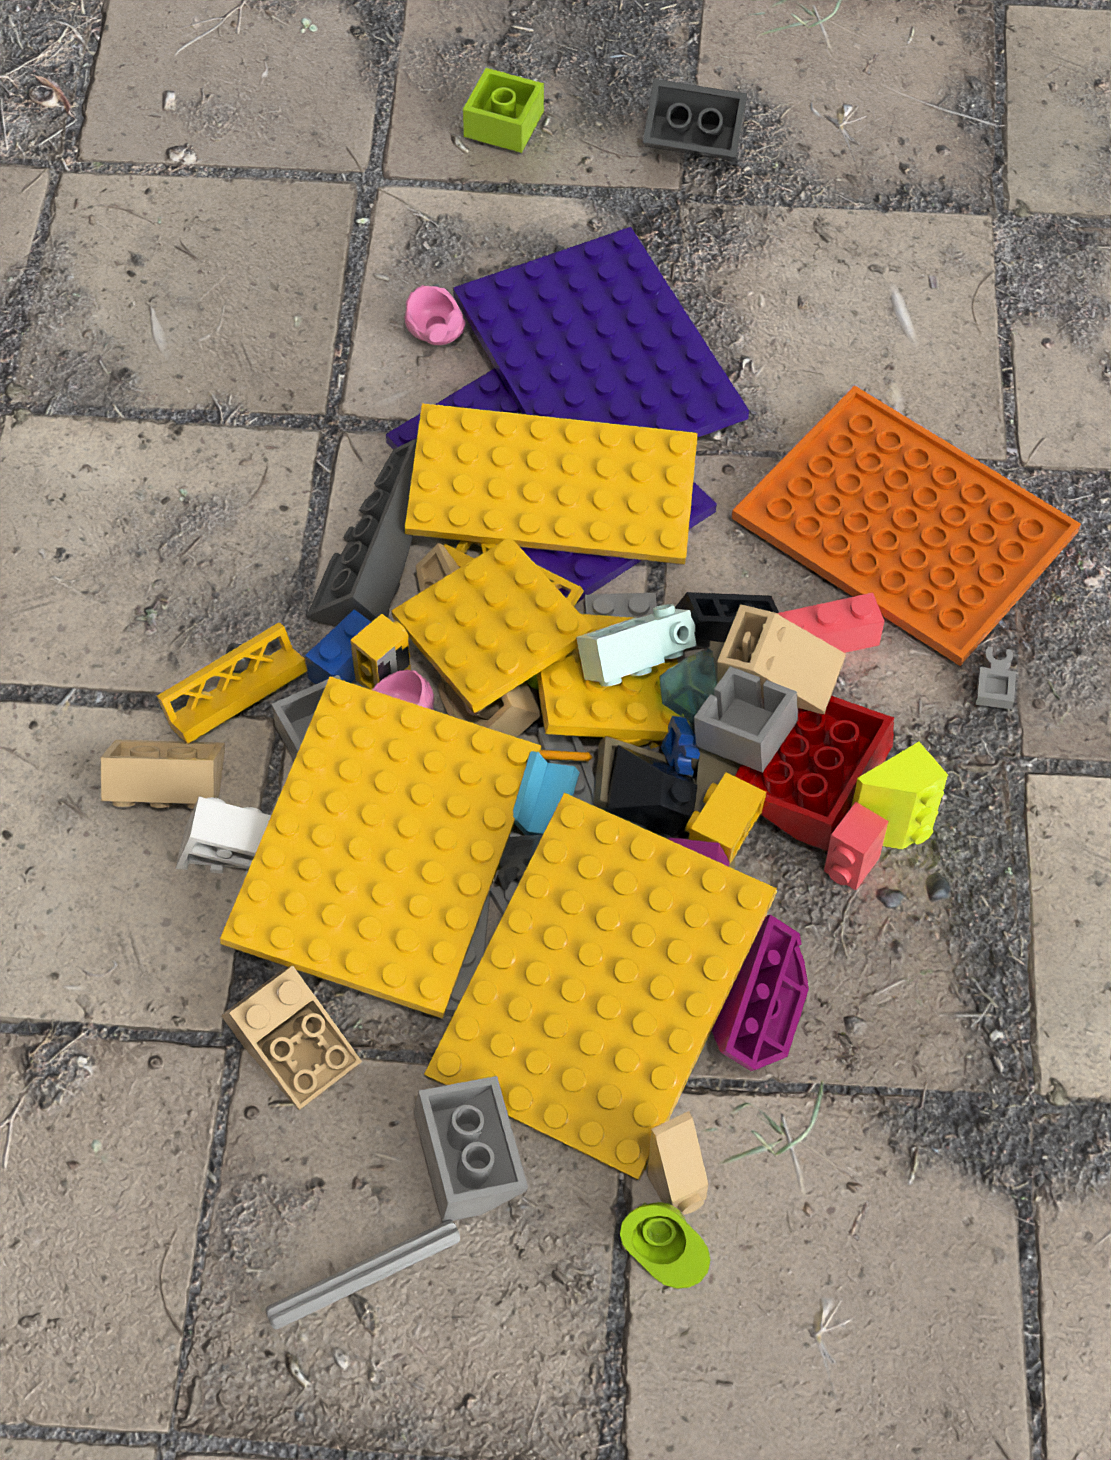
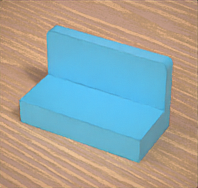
[513,751,580,836]

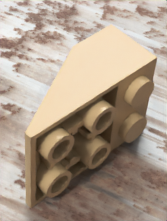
[717,604,846,714]
[221,966,362,1110]

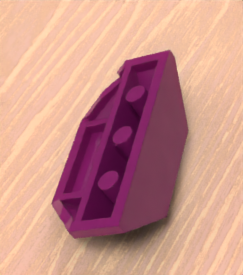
[711,914,809,1071]

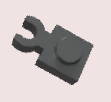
[498,834,543,889]

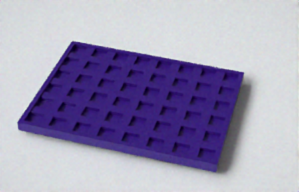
[453,227,749,438]

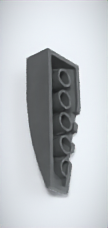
[307,439,417,626]

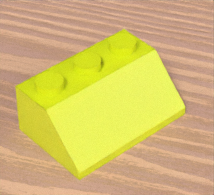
[852,742,948,849]

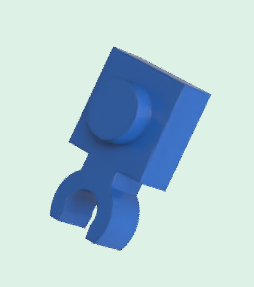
[661,716,700,776]

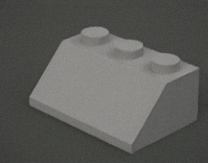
[414,1076,528,1223]

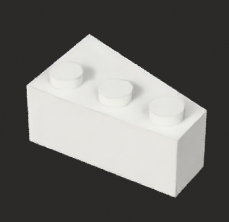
[176,797,271,875]

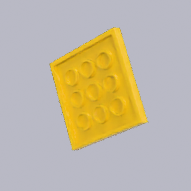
[391,537,594,714]
[537,614,690,741]

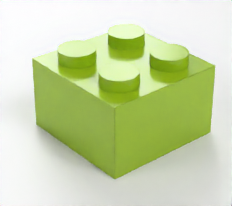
[463,68,544,153]

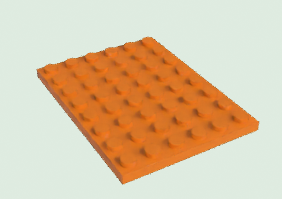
[732,385,1081,666]

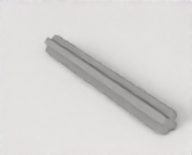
[266,1220,460,1329]

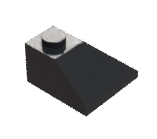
[605,745,698,836]

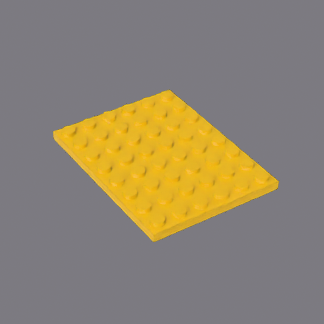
[220,676,542,1019]
[424,793,777,1181]

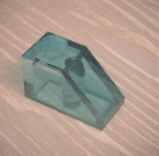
[659,648,717,723]

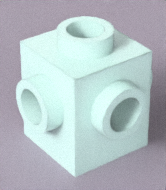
[641,604,696,659]

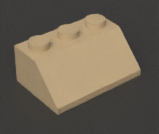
[100,740,225,809]

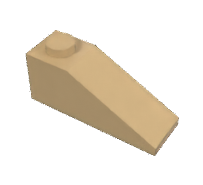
[647,1111,708,1215]

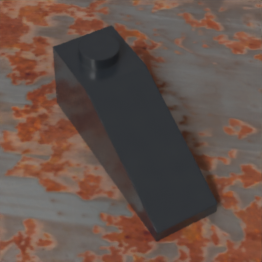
[675,592,779,648]

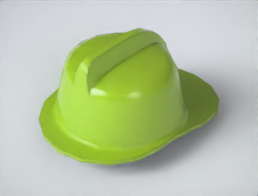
[620,1202,711,1289]

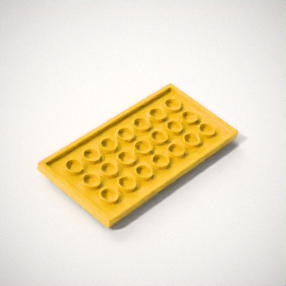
[405,403,698,564]

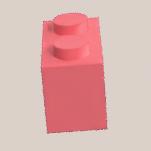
[824,802,889,890]

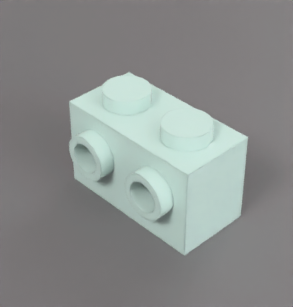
[576,617,665,686]

